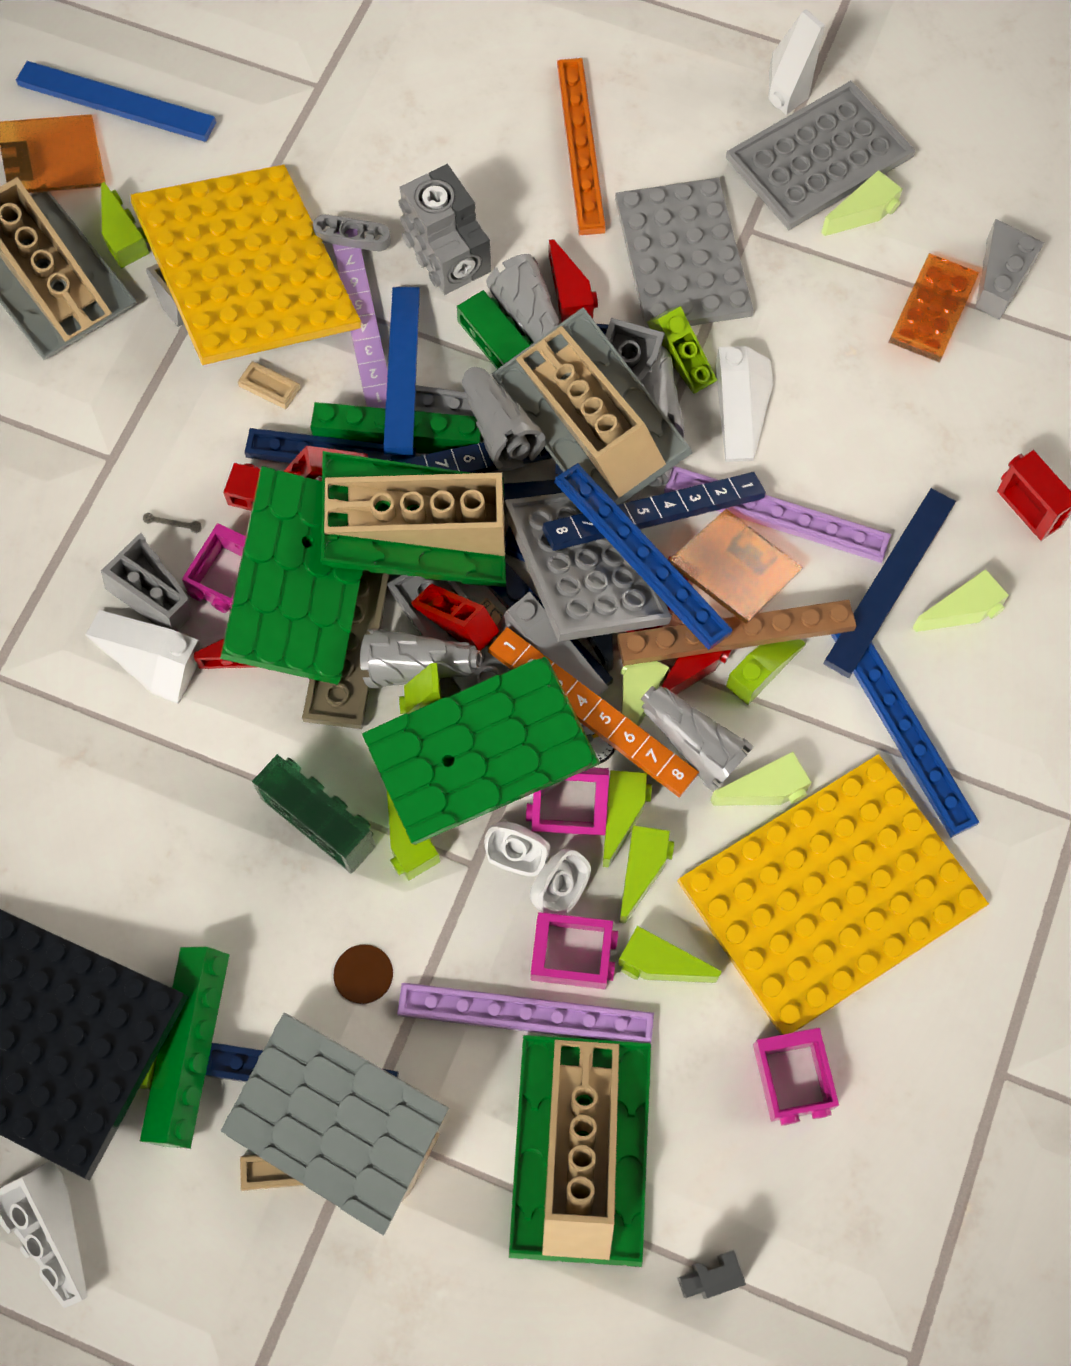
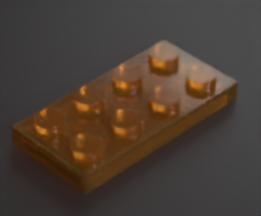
[888,253,980,363]

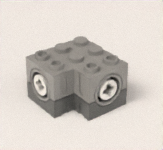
[398,163,491,295]

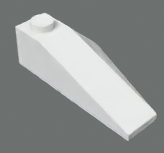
[769,9,825,115]
[715,346,773,462]
[86,610,203,704]
[0,1161,87,1308]

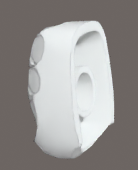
[484,821,550,876]
[530,849,591,914]

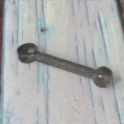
[143,513,202,533]

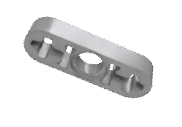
[313,214,391,251]

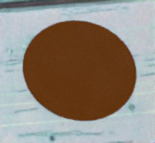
[333,944,393,1004]

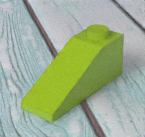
[726,639,806,705]
[399,663,442,714]
[603,770,652,867]
[387,791,440,881]
[619,825,674,923]
[618,926,722,983]

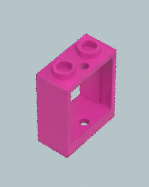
[182,523,246,613]
[526,767,609,835]
[530,912,618,989]
[753,1028,839,1126]

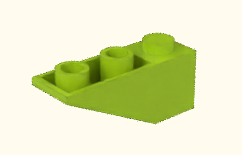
[101,182,149,269]
[647,306,718,394]

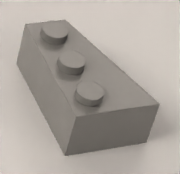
[975,219,1044,320]
[101,533,192,631]

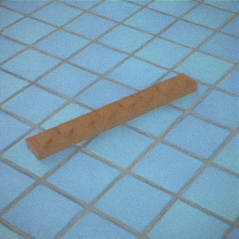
[617,600,856,666]

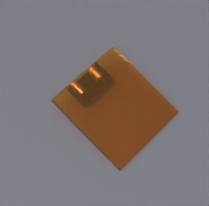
[0,114,106,193]
[669,509,803,624]

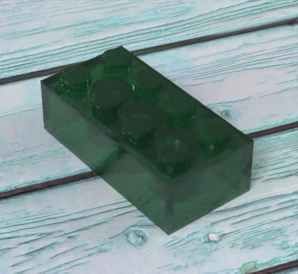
[252,754,376,874]

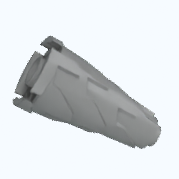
[486,254,559,344]
[641,346,684,437]
[462,367,546,471]
[360,628,482,688]
[641,686,753,792]

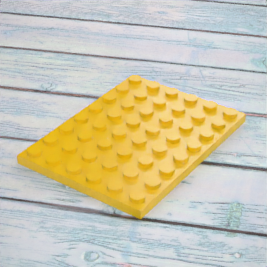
[131,164,361,365]
[677,754,989,1035]

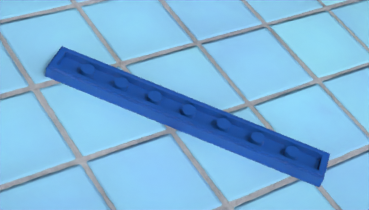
[16,61,216,142]
[383,287,420,455]
[554,463,733,650]
[831,633,979,838]

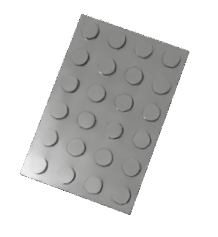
[726,81,915,230]
[615,178,753,328]
[504,493,672,642]

